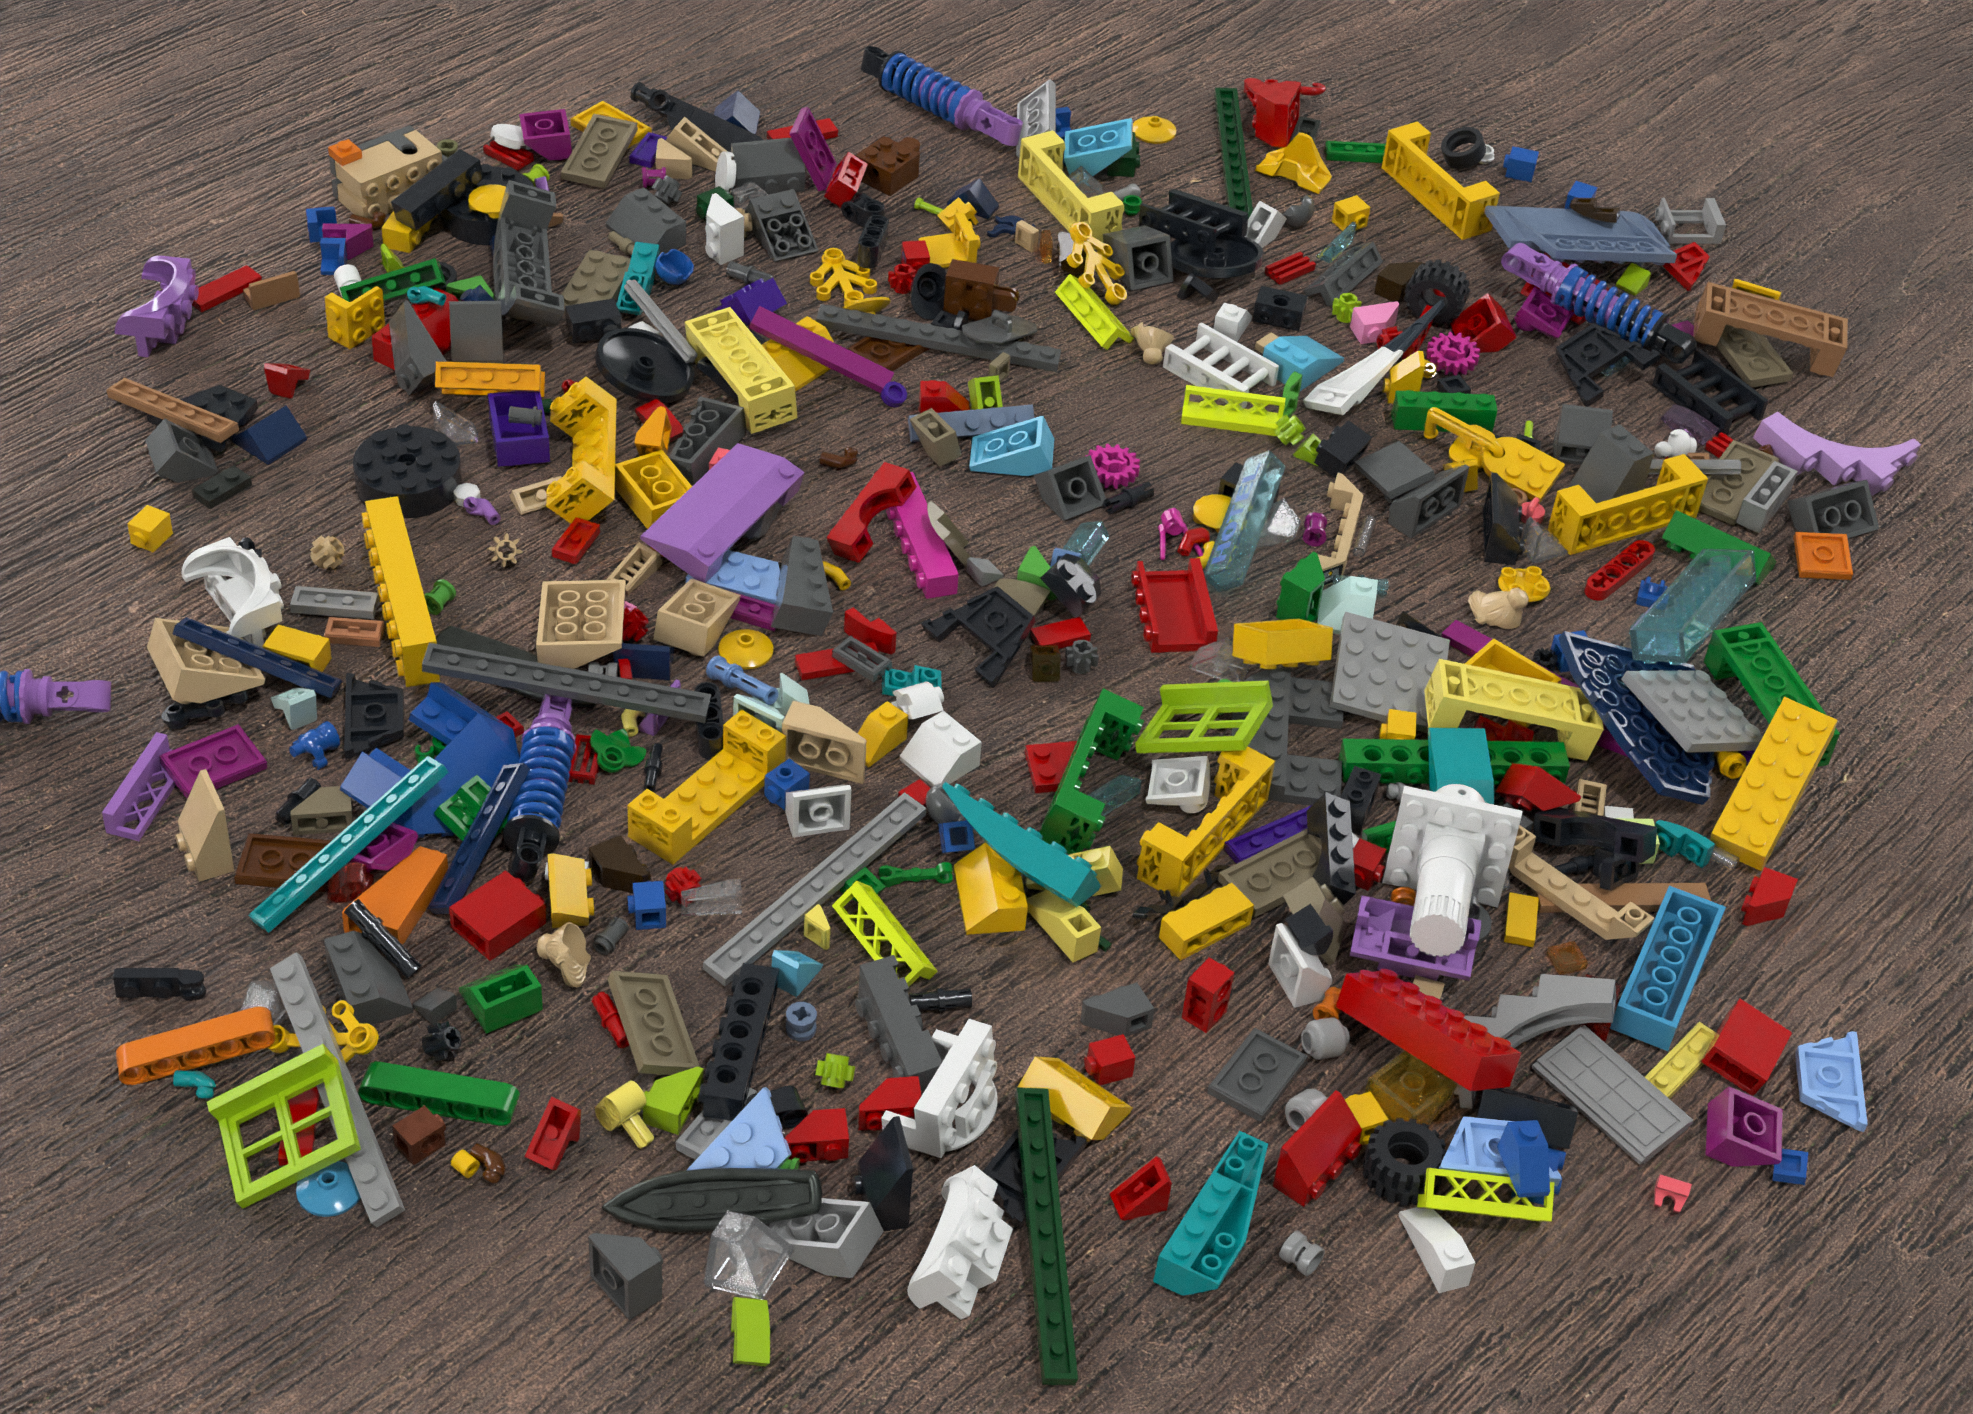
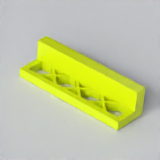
[1055,274,1134,350]
[1181,385,1286,436]
[832,881,938,987]
[1417,1168,1555,1222]

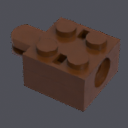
[855,136,920,196]
[943,259,1020,321]

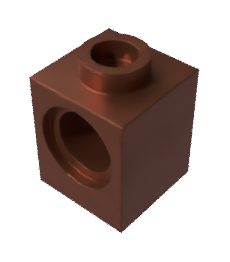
[392,1106,446,1166]

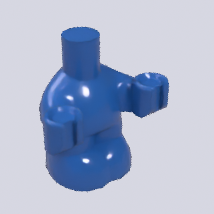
[289,721,340,770]

